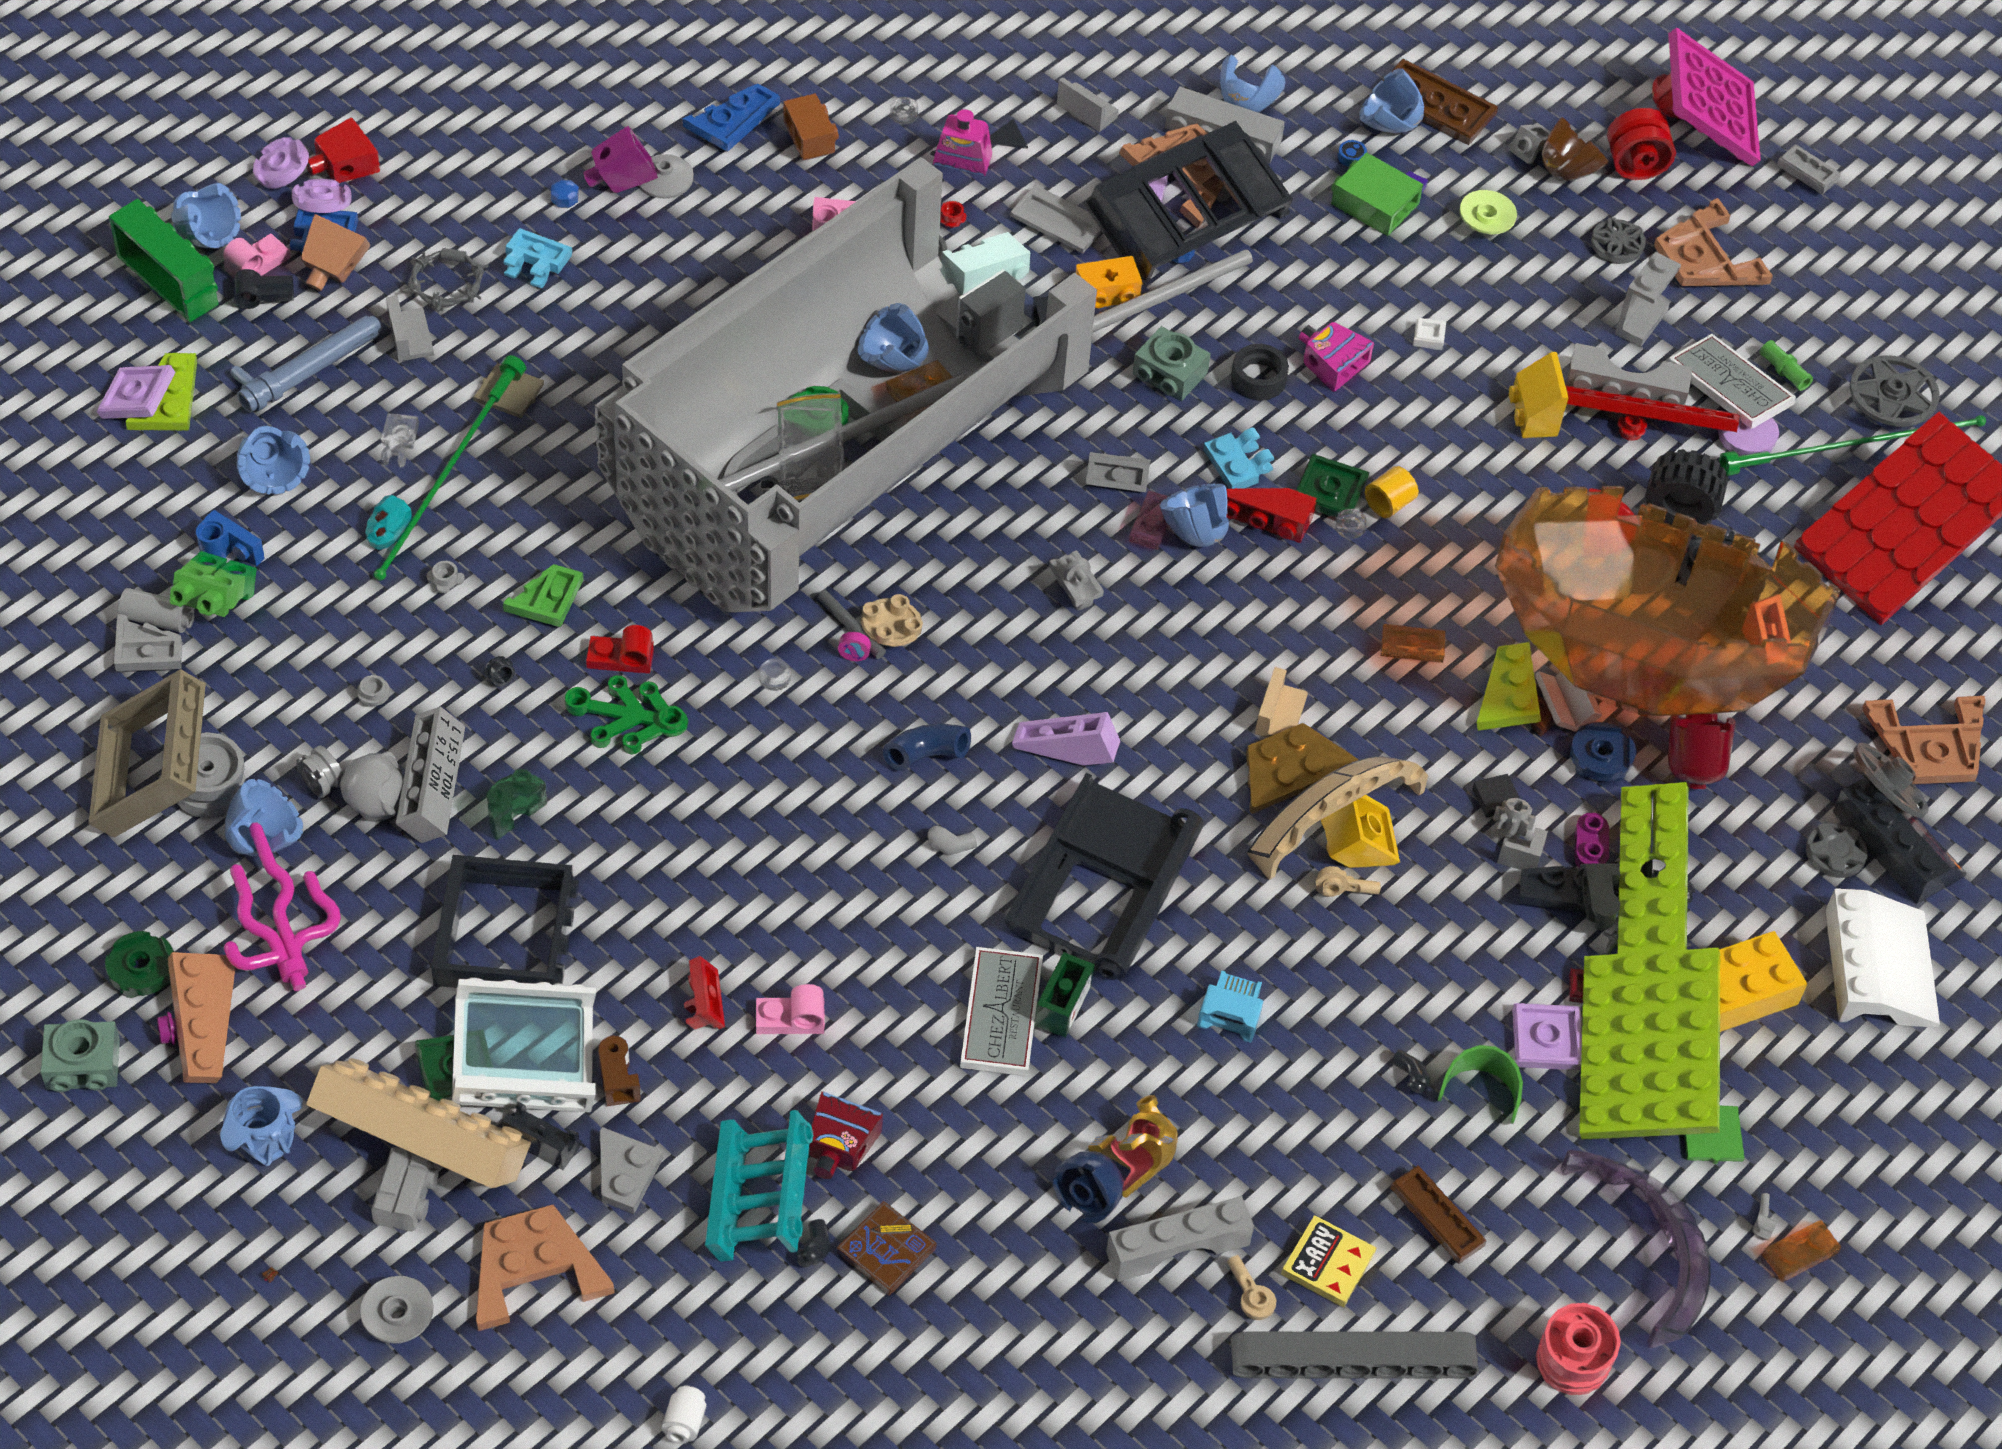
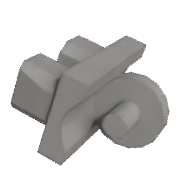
[1049,550,1104,610]

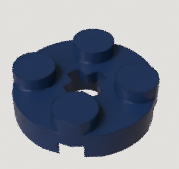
[1570,722,1636,781]

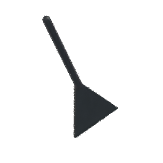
[930,118,1028,156]

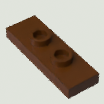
[1390,1165,1487,1264]

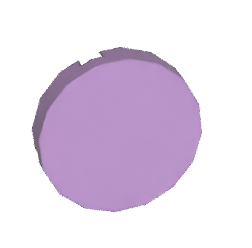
[253,137,309,188]
[292,179,351,213]
[1718,418,1779,456]

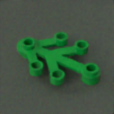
[565,675,688,755]

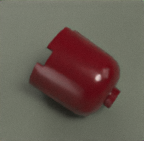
[1668,711,1736,789]

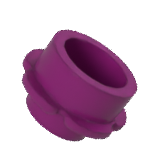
[157,1012,178,1045]

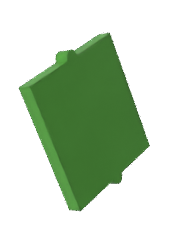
[1684,1105,1745,1164]

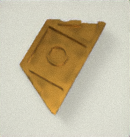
[1246,723,1358,814]

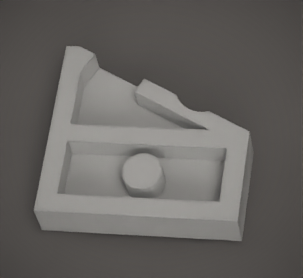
[114,614,183,672]
[600,1127,664,1214]

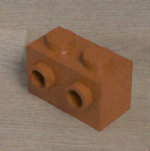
[783,93,839,160]

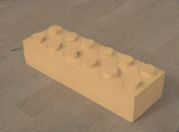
[306,1058,531,1188]

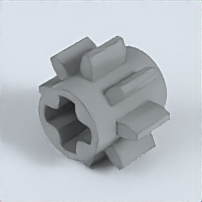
[1493,798,1536,838]

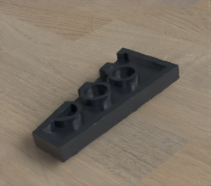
[1518,860,1653,916]

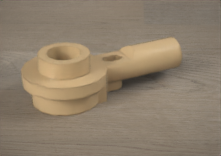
[1315,866,1381,897]
[1227,1255,1276,1320]

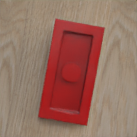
[684,956,725,1030]

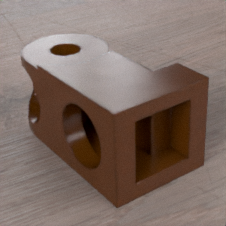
[598,1036,641,1107]

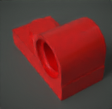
[586,625,654,674]

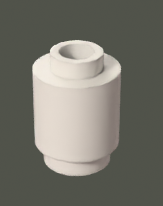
[662,1386,706,1444]

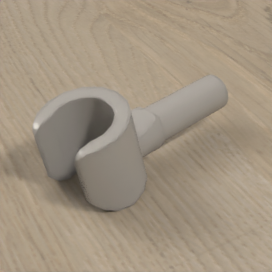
[1752,1193,1777,1240]

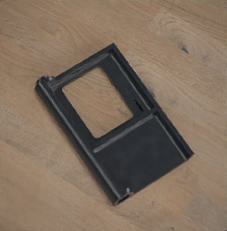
[1005,772,1204,980]

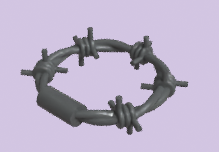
[403,248,489,312]

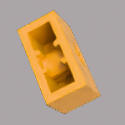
[1075,256,1142,308]

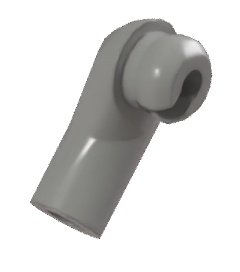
[927,826,977,855]

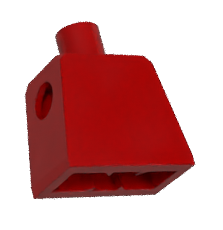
[306,117,380,183]

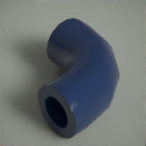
[883,723,971,771]

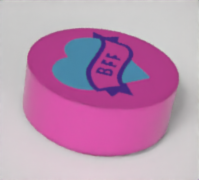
[838,632,871,661]

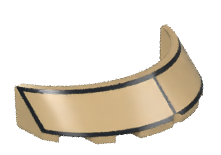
[1247,756,1428,880]

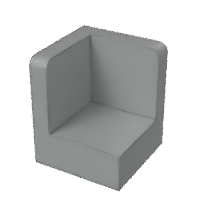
[1497,827,1548,870]

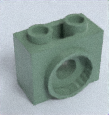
[1132,326,1211,402]
[41,1019,120,1092]

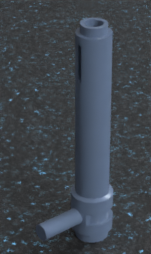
[230,315,382,413]

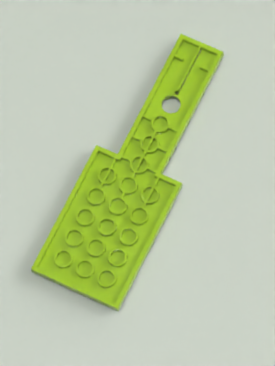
[1579,782,1720,1139]

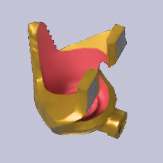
[1088,1095,1178,1198]

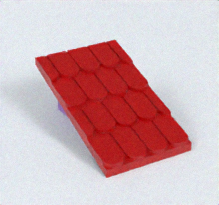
[1793,411,2002,625]

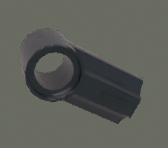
[234,269,294,309]

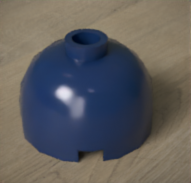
[1053,1151,1124,1223]

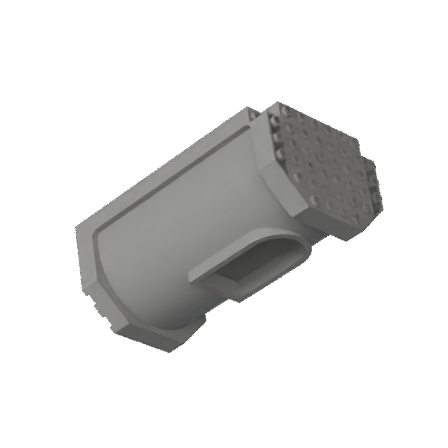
[595,157,1097,612]

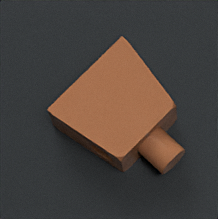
[301,214,371,291]

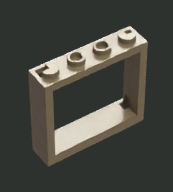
[89,669,206,838]

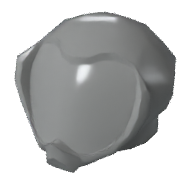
[340,751,404,821]

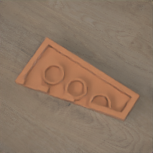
[167,952,235,1083]

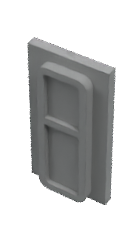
[1010,185,1102,253]

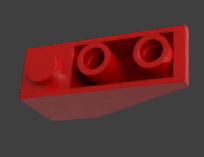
[1226,488,1317,543]

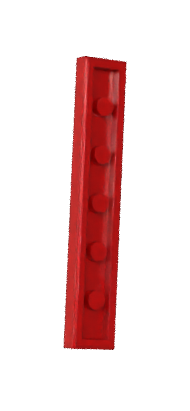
[1565,385,1740,432]

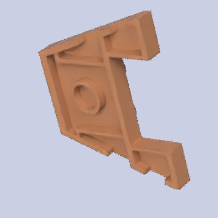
[1119,123,1224,228]
[1654,198,1773,286]
[1862,696,1986,784]
[476,1205,614,1331]

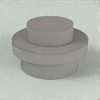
[357,675,390,706]

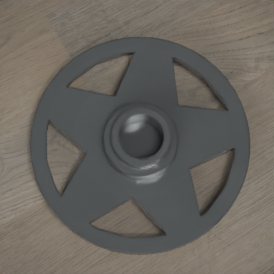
[1850,355,1940,427]
[1853,743,1929,818]

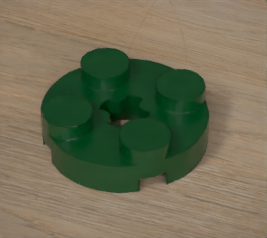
[105,931,174,998]

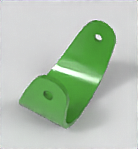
[1438,1045,1523,1124]

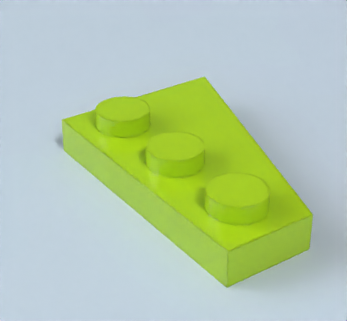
[125,353,197,431]
[1477,642,1541,731]

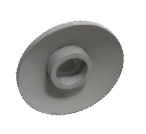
[638,154,694,198]
[360,1276,433,1343]

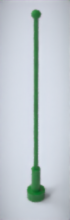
[374,355,526,581]
[1719,415,1986,476]

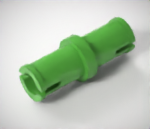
[1760,340,1813,391]

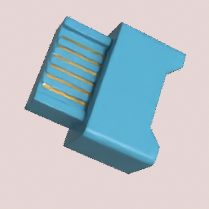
[1197,971,1264,1043]

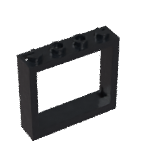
[431,855,579,988]

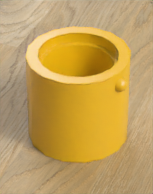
[1364,466,1419,518]

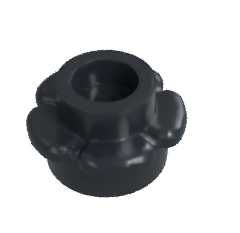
[484,656,515,687]

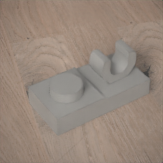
[1086,452,1150,492]

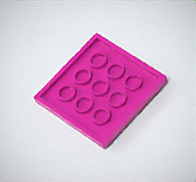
[1668,27,1761,166]

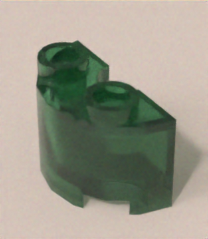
[486,769,547,840]

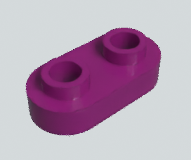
[1574,813,1609,868]

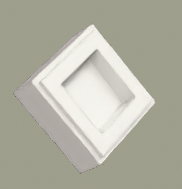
[1413,318,1446,350]

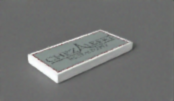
[1669,334,1796,429]
[960,947,1043,1076]

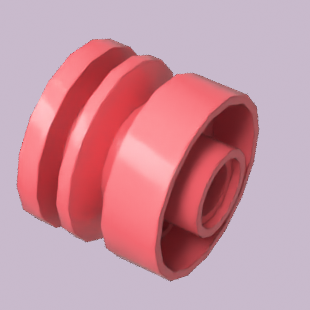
[1536,1303,1621,1395]

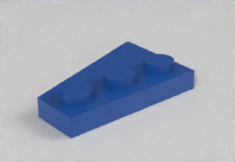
[683,83,780,152]

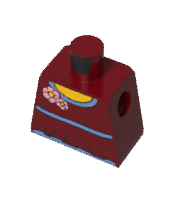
[808,1091,883,1179]

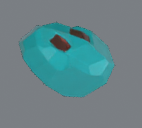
[365,495,412,550]

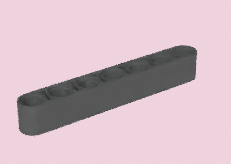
[1231,1331,1479,1379]

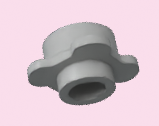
[427,561,465,593]

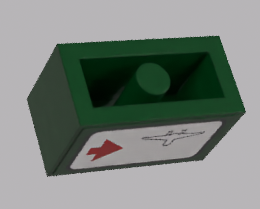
[1035,952,1095,1038]

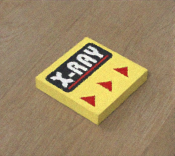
[1281,1215,1377,1308]

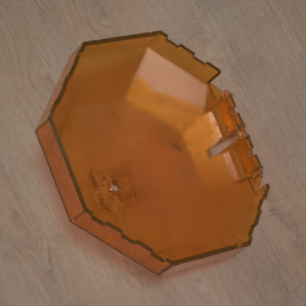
[1494,486,1841,716]

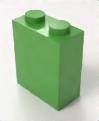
[1331,152,1423,236]

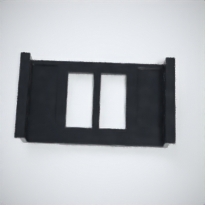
[1084,120,1293,285]

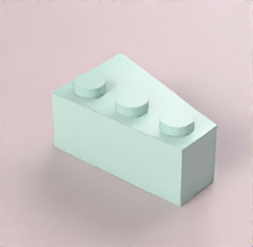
[941,232,1031,295]

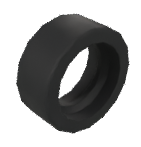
[1231,343,1289,401]

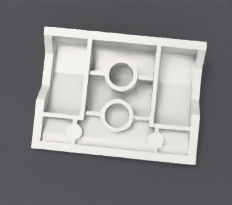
[1826,889,1940,1027]

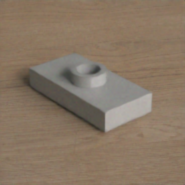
[1777,144,1841,195]

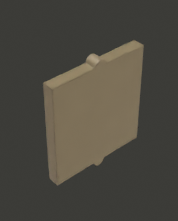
[474,363,544,418]

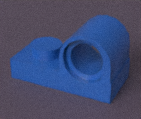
[196,510,265,567]

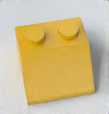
[1509,352,1568,438]
[1321,795,1400,868]

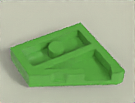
[503,564,583,627]

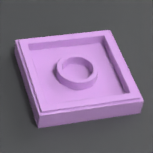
[97,365,175,419]
[1512,1003,1582,1070]

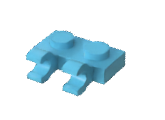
[504,228,572,289]
[1204,428,1274,489]

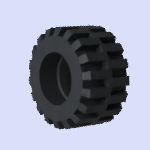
[1645,449,1728,528]

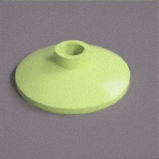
[1460,190,1517,234]

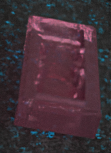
[1129,490,1169,550]

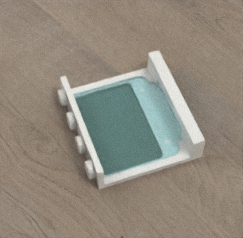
[452,978,596,1112]

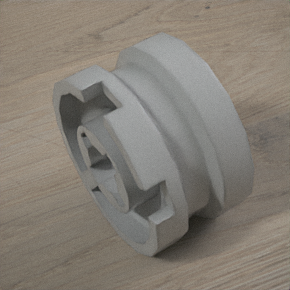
[296,745,343,798]

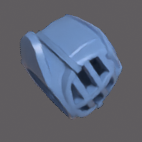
[220,1086,303,1166]

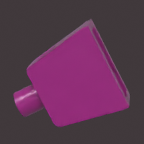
[583,126,658,193]

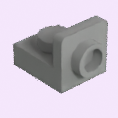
[1510,124,1550,164]

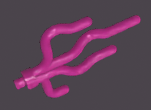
[224,822,341,991]

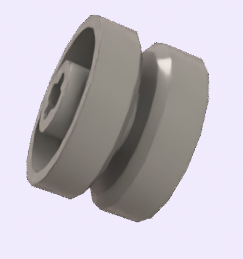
[174,732,245,818]

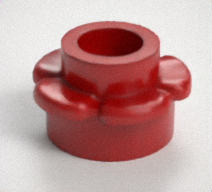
[940,201,967,228]
[1618,414,1647,441]

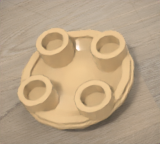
[860,594,923,647]

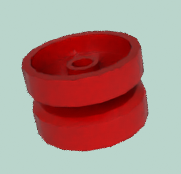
[1607,108,1676,180]

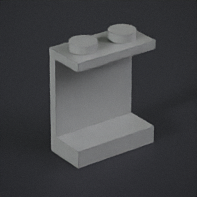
[1615,252,1681,347]

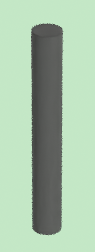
[817,590,886,659]

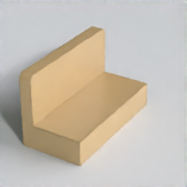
[1255,667,1308,738]

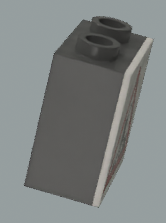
[956,269,1026,357]

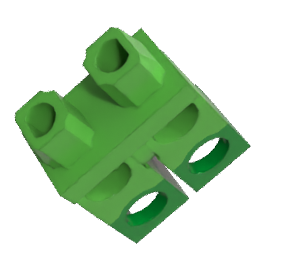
[169,551,257,617]

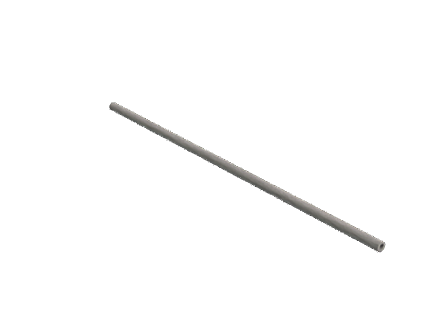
[719,249,1253,491]

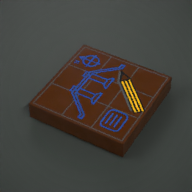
[837,1201,937,1296]

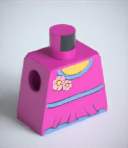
[933,109,992,176]
[1299,322,1374,392]

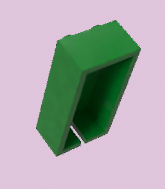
[109,198,219,322]

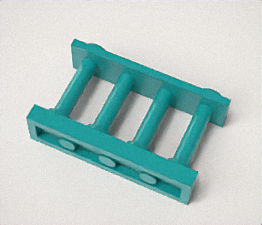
[705,1110,813,1262]

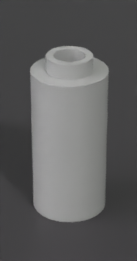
[118,588,194,633]

